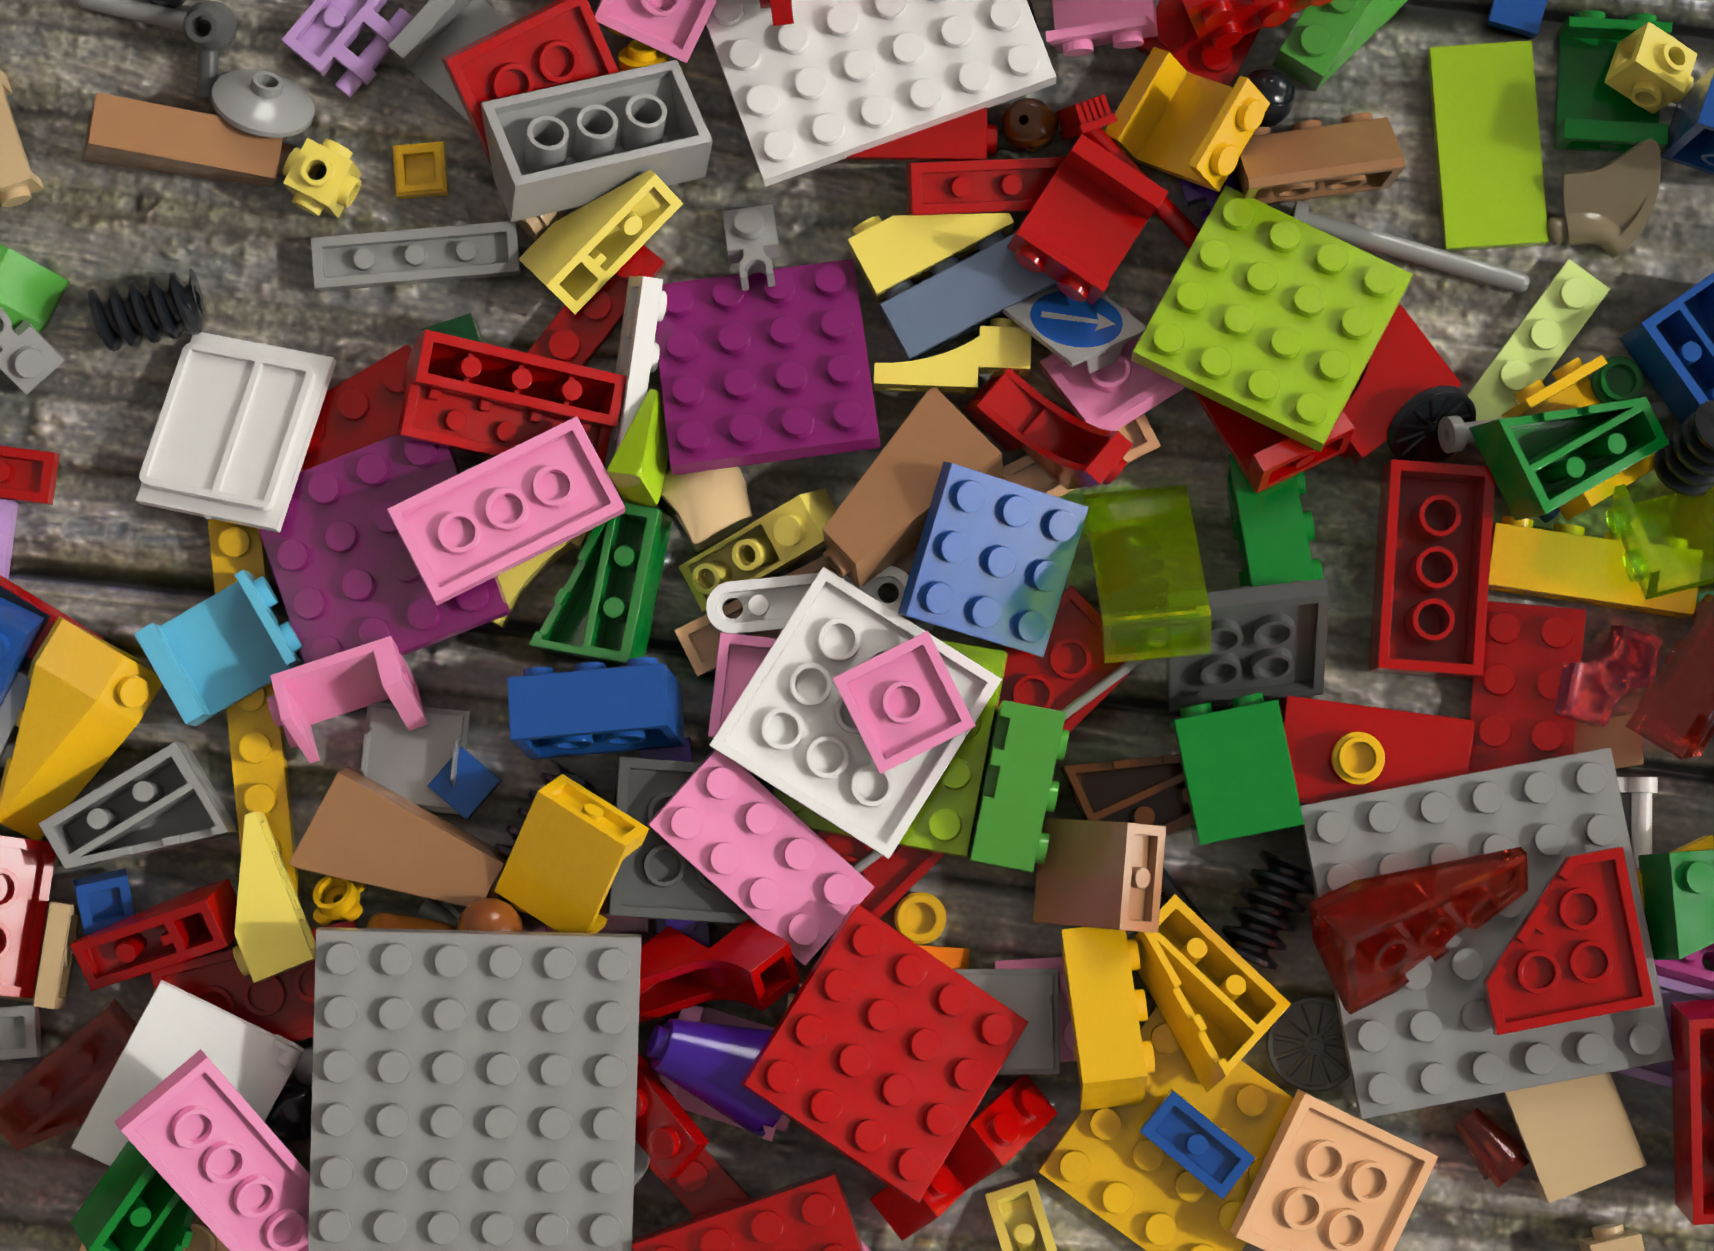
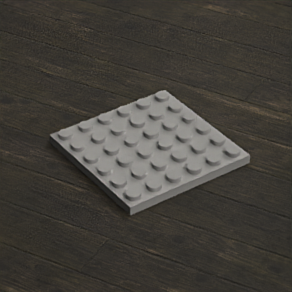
[1300,747,1674,1119]
[308,927,641,1251]

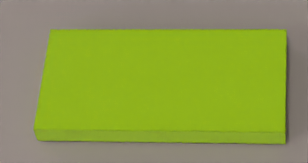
[1427,40,1549,252]

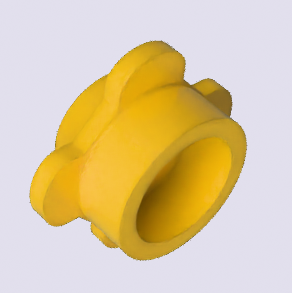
[313,875,365,926]

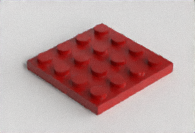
[739,904,1029,1203]

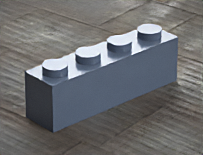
[880,219,1058,361]

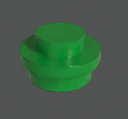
[1591,356,1644,403]

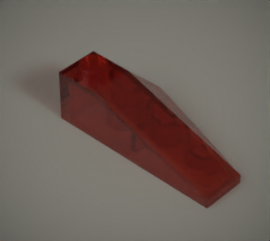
[1309,847,1528,1015]

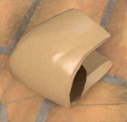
[658,466,754,552]

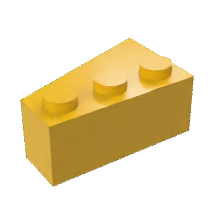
[1133,894,1291,1092]
[1061,927,1155,1111]

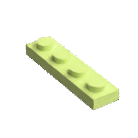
[1467,259,1610,450]

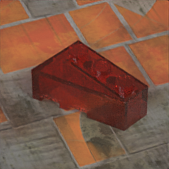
[1626,593,1714,760]
[0,998,137,1151]

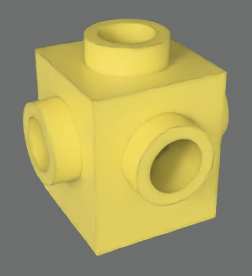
[1604,22,1697,114]
[283,138,362,218]

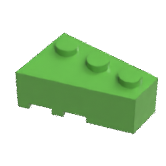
[968,700,1069,874]

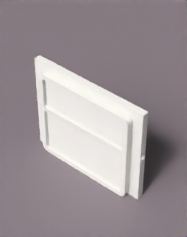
[136,332,337,533]

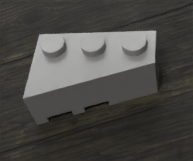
[39,742,239,869]

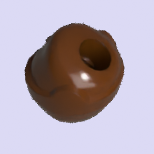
[1002,98,1059,152]

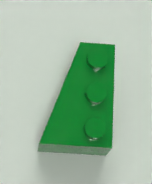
[70,1140,195,1251]

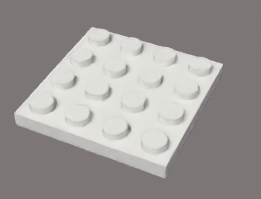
[710,567,1002,859]

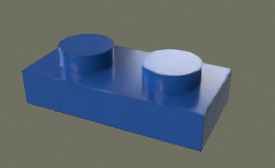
[1139,1089,1255,1199]

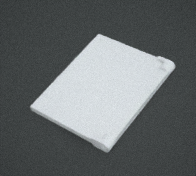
[71,980,304,1166]

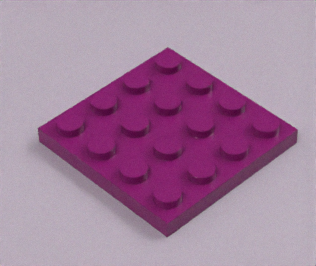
[655,259,880,475]
[258,435,511,664]

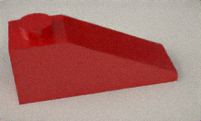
[70,878,237,991]

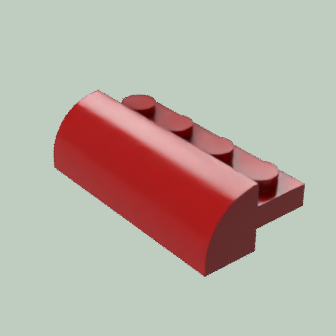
[396,329,627,466]

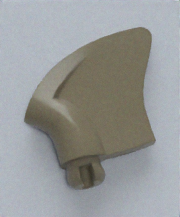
[1547,138,1661,258]

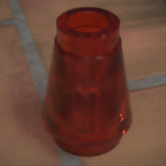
[1454,1107,1530,1188]

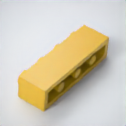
[1488,516,1703,619]

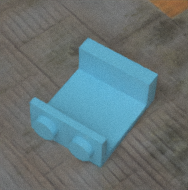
[134,570,304,726]

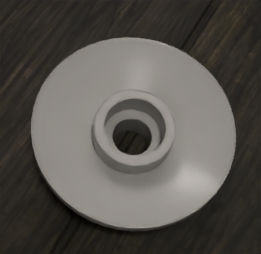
[211,69,315,138]

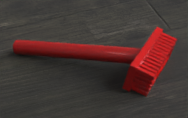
[1055,94,1200,250]

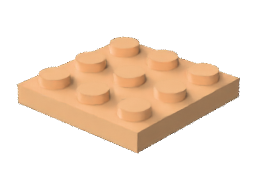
[1229,1089,1439,1251]

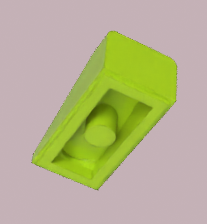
[606,389,669,507]

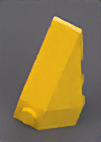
[0,616,162,840]

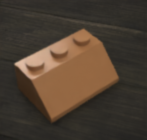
[1232,112,1406,205]

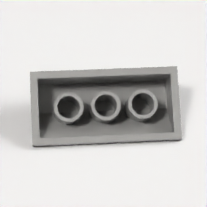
[481,60,713,222]

